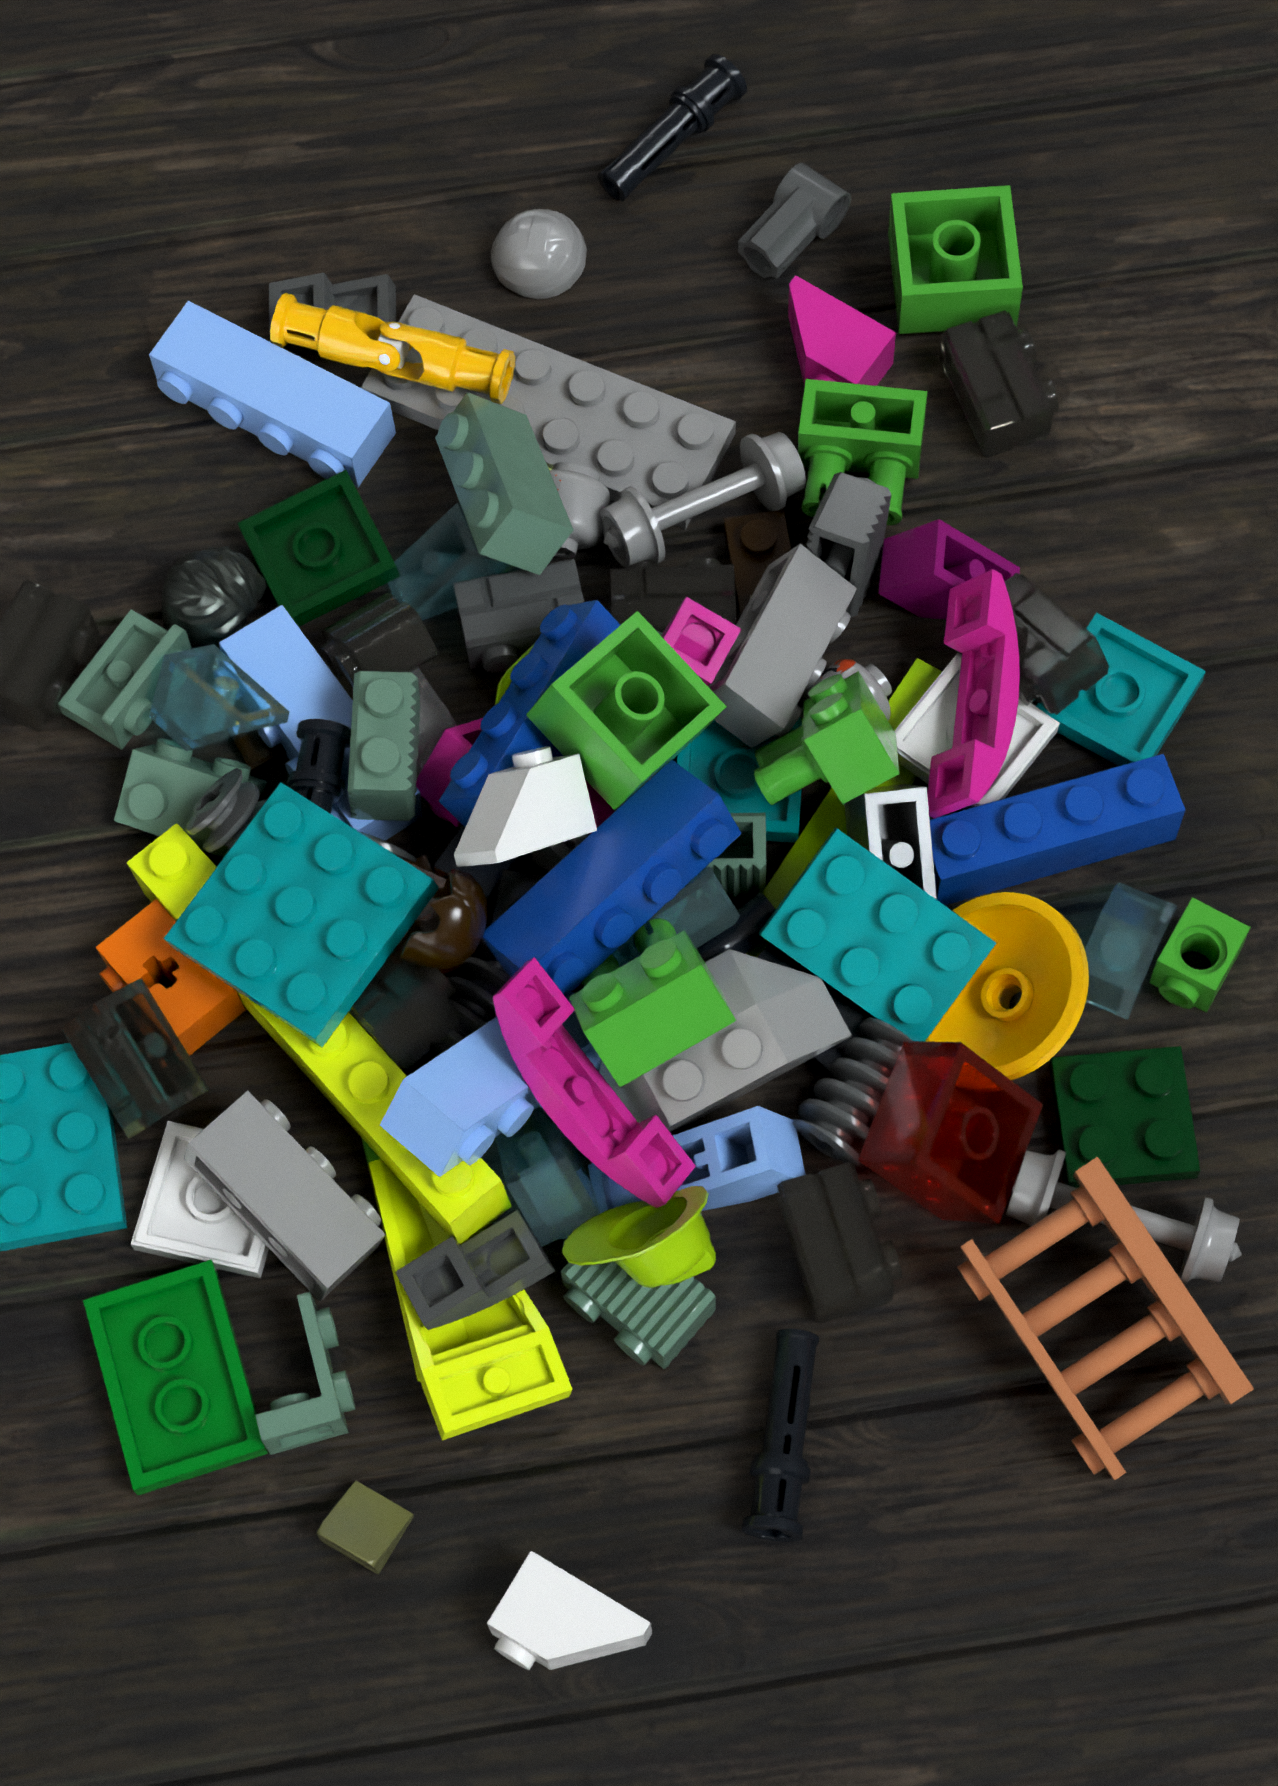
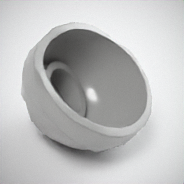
[491,209,587,299]

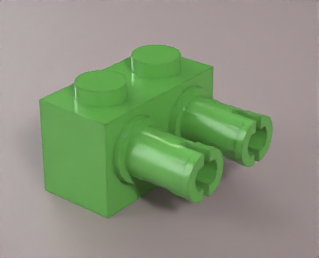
[798,379,928,525]
[754,671,900,805]
[569,918,736,1087]

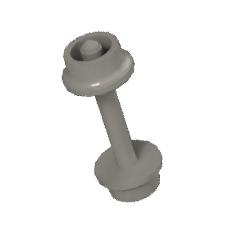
[600,432,806,567]
[1003,1149,1242,1284]

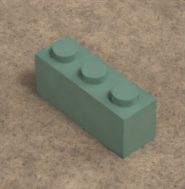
[435,392,574,575]

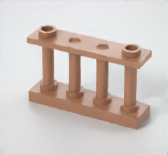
[957,1157,1254,1480]

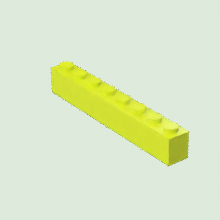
[126,823,512,1245]

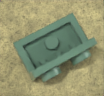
[58,609,194,750]
[114,738,267,857]

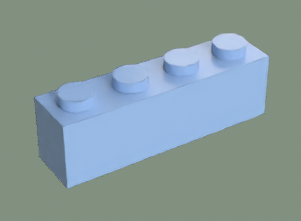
[149,301,396,488]
[218,605,422,841]
[380,991,602,1177]

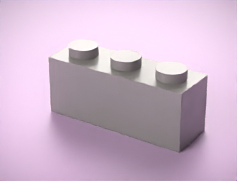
[708,544,857,748]
[184,1090,386,1302]

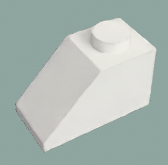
[454,746,597,867]
[487,1551,652,1670]

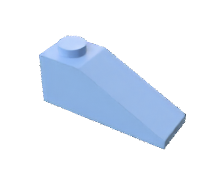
[588,1106,807,1215]

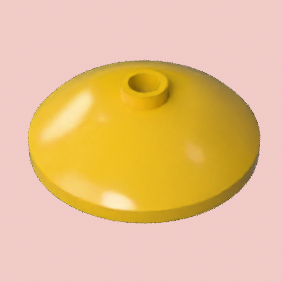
[920,892,1089,1084]

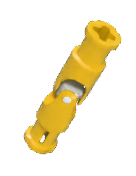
[270,293,515,404]

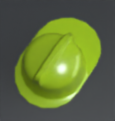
[562,1186,716,1288]

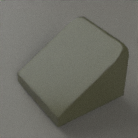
[316,1480,414,1575]

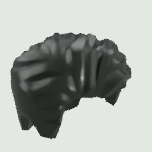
[161,546,266,650]

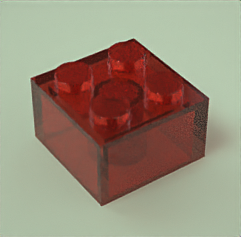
[858,1041,1043,1224]

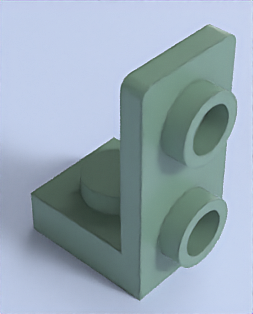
[255,1292,356,1455]

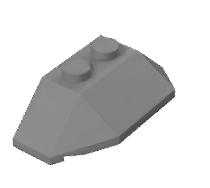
[599,949,852,1134]

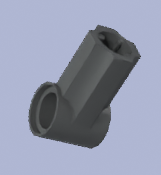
[738,162,852,279]

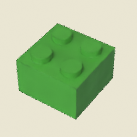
[888,185,1023,334]
[526,611,727,811]

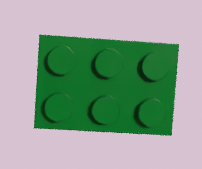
[83,1260,268,1495]

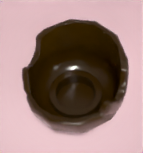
[399,869,488,969]

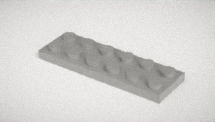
[361,294,736,530]

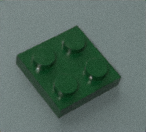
[237,470,401,627]
[1049,1046,1201,1188]

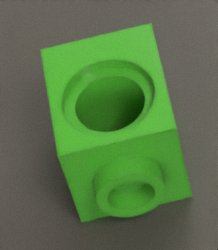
[1149,897,1251,1013]

